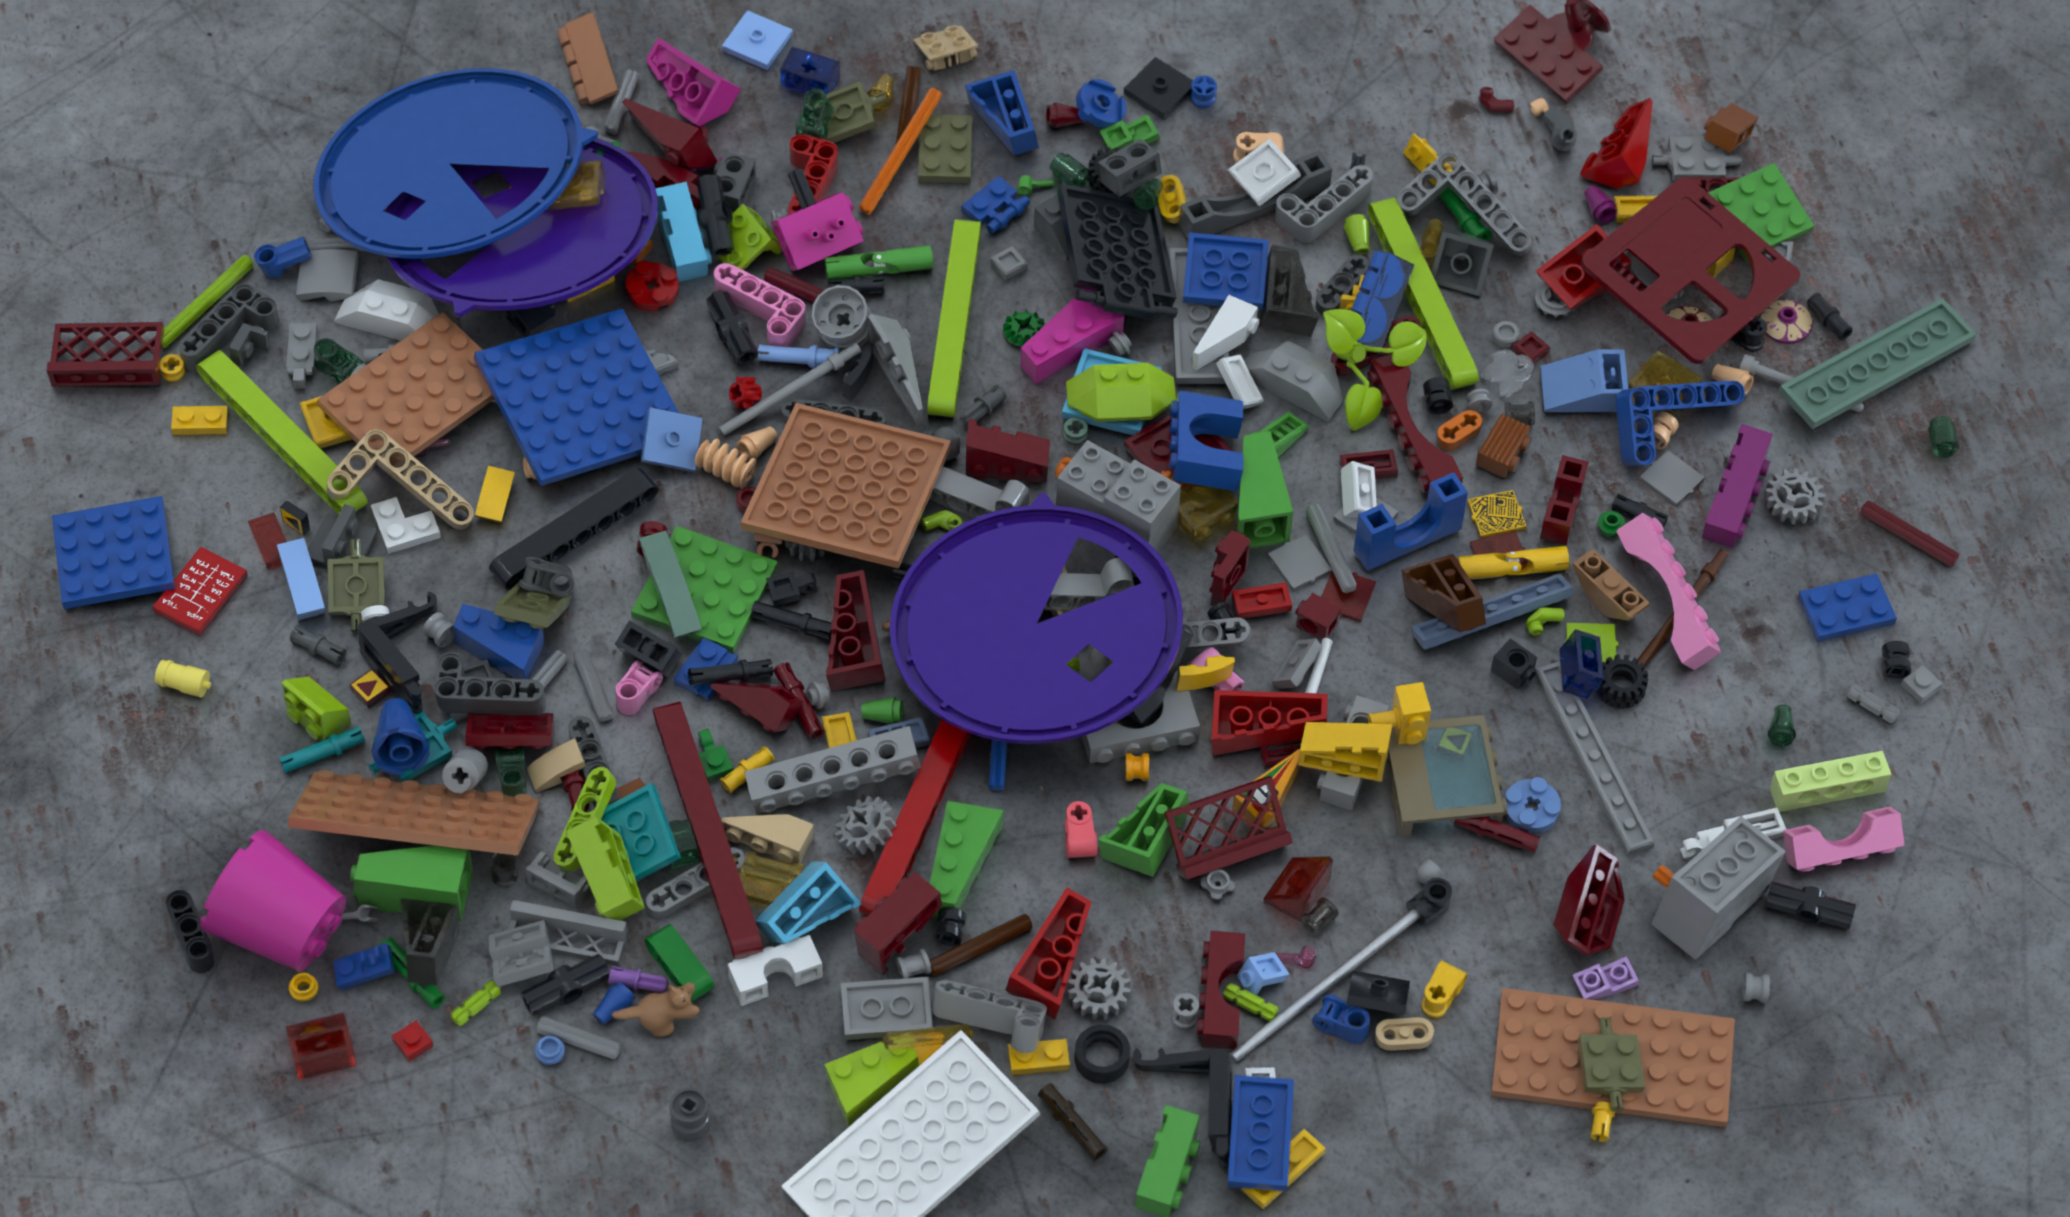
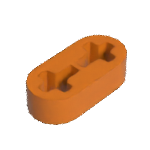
[1436,410,1482,451]

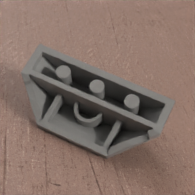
[1244,341,1343,422]

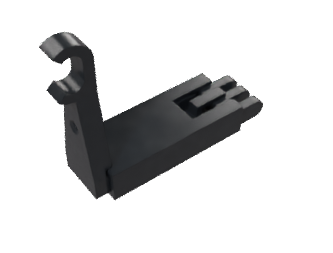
[358,591,437,714]
[1133,1047,1233,1168]

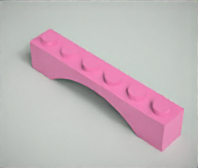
[1616,513,1722,670]

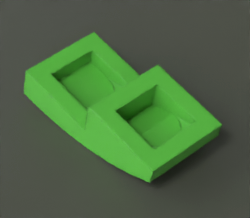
[1100,114,1160,151]

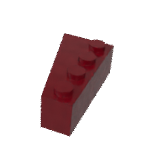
[826,570,886,692]

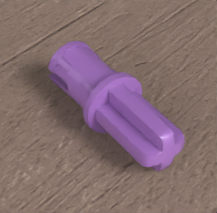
[609,966,668,993]

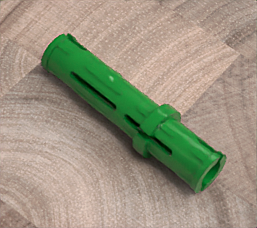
[379,937,446,1009]

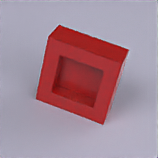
[392,1020,433,1062]

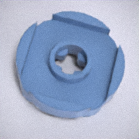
[1505,777,1561,834]

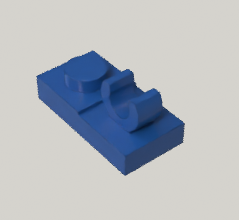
[333,943,395,991]

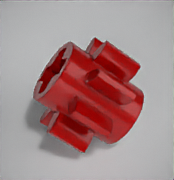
[729,377,762,409]

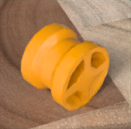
[1125,753,1149,782]

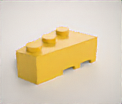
[1298,722,1393,782]

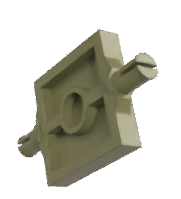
[801,81,888,143]
[327,539,385,633]
[1578,1017,1645,1112]

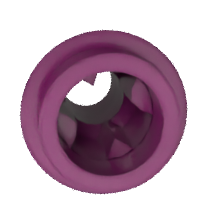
[1584,186,1617,223]

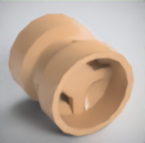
[1653,411,1679,449]

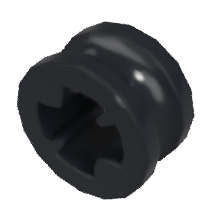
[1350,153,1366,170]

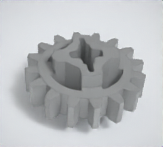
[1764,468,1825,524]
[835,796,897,855]
[1067,958,1131,1020]

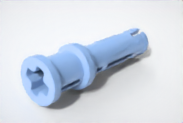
[758,344,841,371]

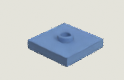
[641,407,703,472]

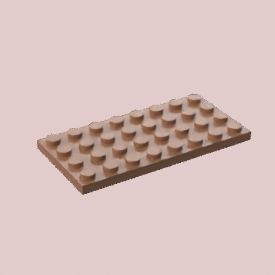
[288,770,540,855]
[1491,988,1735,1128]

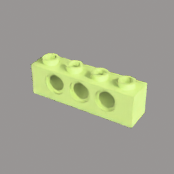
[1769,751,1892,812]

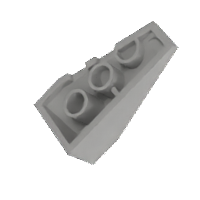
[868,314,923,426]

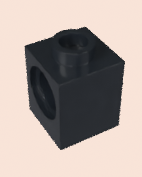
[1491,638,1537,690]

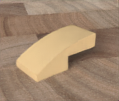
[527,738,586,793]

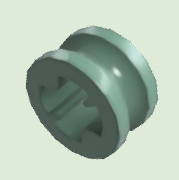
[1063,417,1088,445]

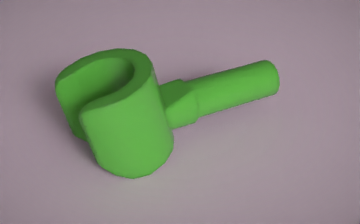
[1017,175,1054,196]

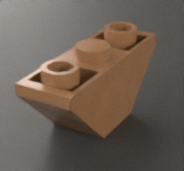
[1572,549,1650,621]

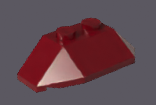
[1553,844,1625,956]

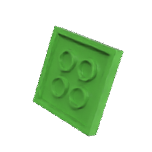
[1708,163,1814,261]

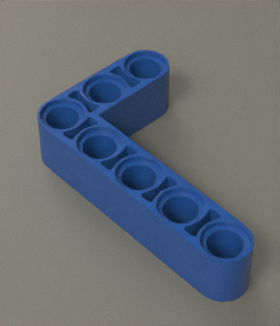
[1616,380,1745,467]

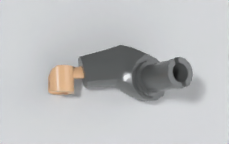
[1530,98,1577,151]

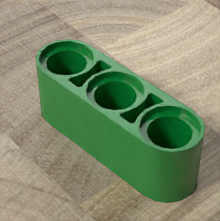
[644,924,715,1002]

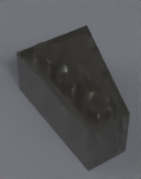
[1259,245,1319,337]
[401,898,459,985]

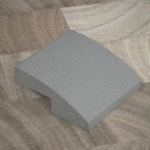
[296,249,359,302]
[489,920,553,987]

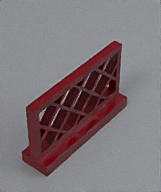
[47,322,164,387]
[1164,776,1293,880]

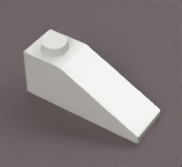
[1192,295,1260,370]

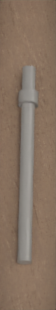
[718,343,862,436]

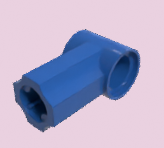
[254,236,312,279]

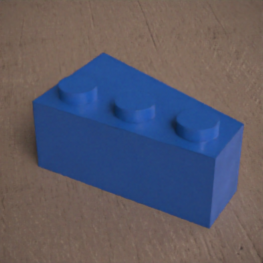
[965,70,1039,156]
[453,604,544,679]

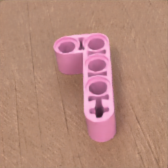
[714,263,806,347]

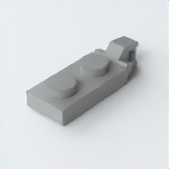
[286,323,317,390]

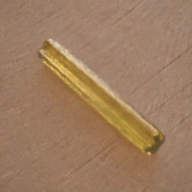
[882,1024,974,1050]

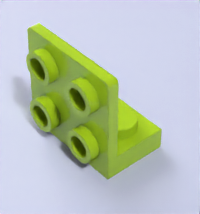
[706,204,783,270]

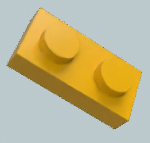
[171,406,229,435]
[1008,1039,1070,1076]

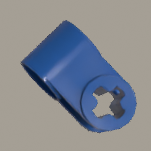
[1311,994,1370,1044]

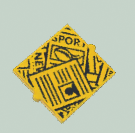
[1467,490,1527,539]

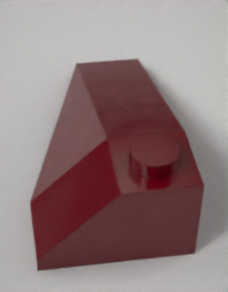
[622,98,717,168]

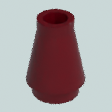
[1046,102,1084,128]

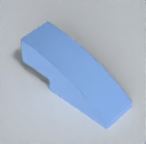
[277,538,325,621]

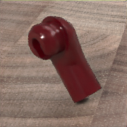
[1478,87,1514,113]

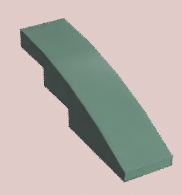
[639,531,702,639]

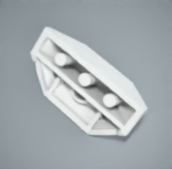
[335,279,439,341]

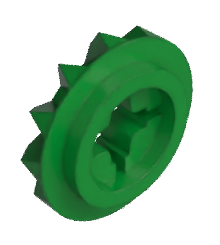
[1003,309,1045,347]

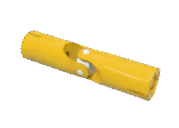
[1456,546,1569,580]

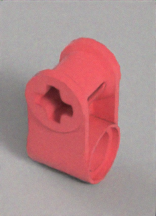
[1064,801,1098,858]

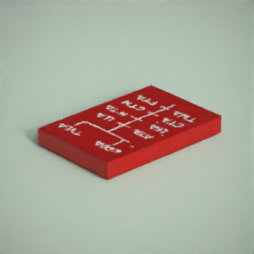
[152,547,248,636]

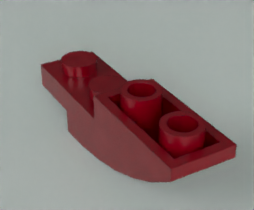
[626,151,701,213]

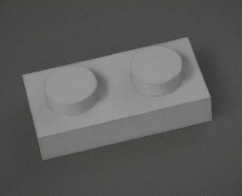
[1271,639,1322,689]

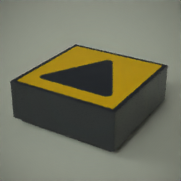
[280,501,310,536]

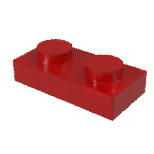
[1231,582,1292,619]

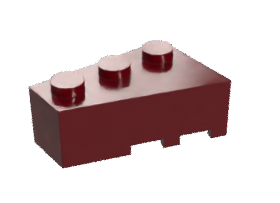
[966,419,1050,483]
[854,872,942,975]

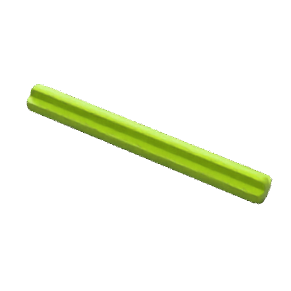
[155,255,254,348]

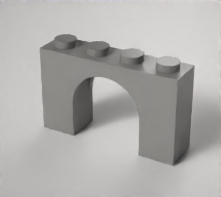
[1081,671,1200,763]

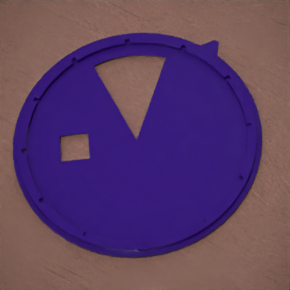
[385,138,658,317]
[890,493,1183,744]

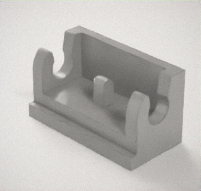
[526,851,591,909]

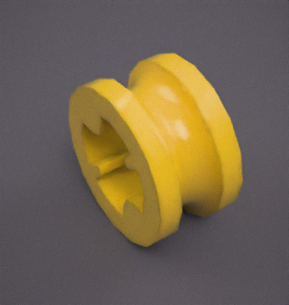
[160,354,185,382]

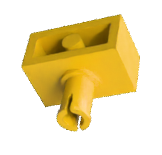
[1368,682,1431,745]

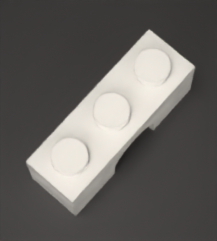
[728,935,823,1006]

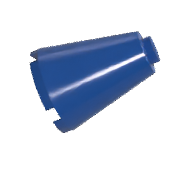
[372,698,430,775]

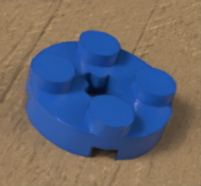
[1076,79,1126,128]

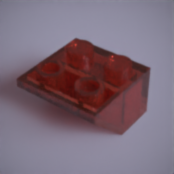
[286,1012,356,1080]

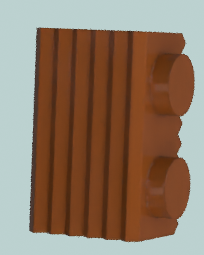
[1704,103,1758,153]
[1476,414,1532,478]

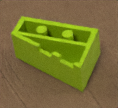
[824,1032,919,1128]

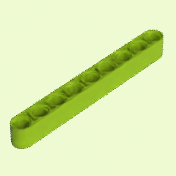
[1368,197,1479,390]
[927,219,981,418]
[196,350,368,515]

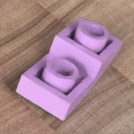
[1573,956,1640,1000]

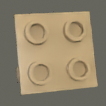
[913,25,978,71]

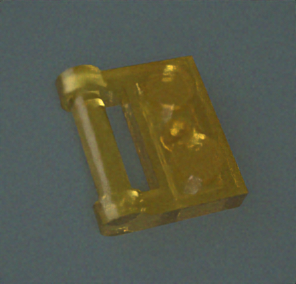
[740,851,804,905]

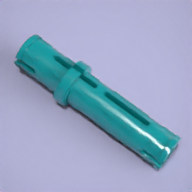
[279,726,366,774]

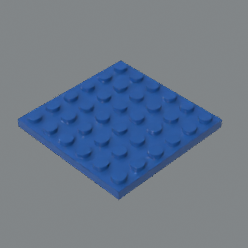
[474,308,679,486]

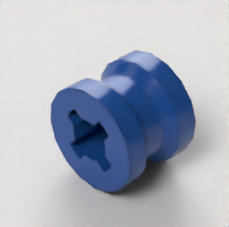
[1190,75,1217,109]

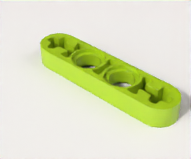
[553,767,616,872]

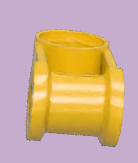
[1421,960,1468,1018]

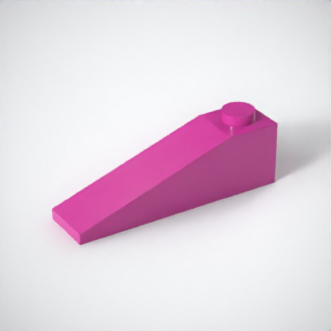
[646,38,741,126]

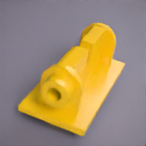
[1403,133,1453,186]

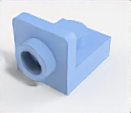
[1237,952,1289,995]

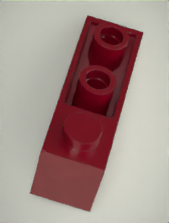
[710,681,803,733]

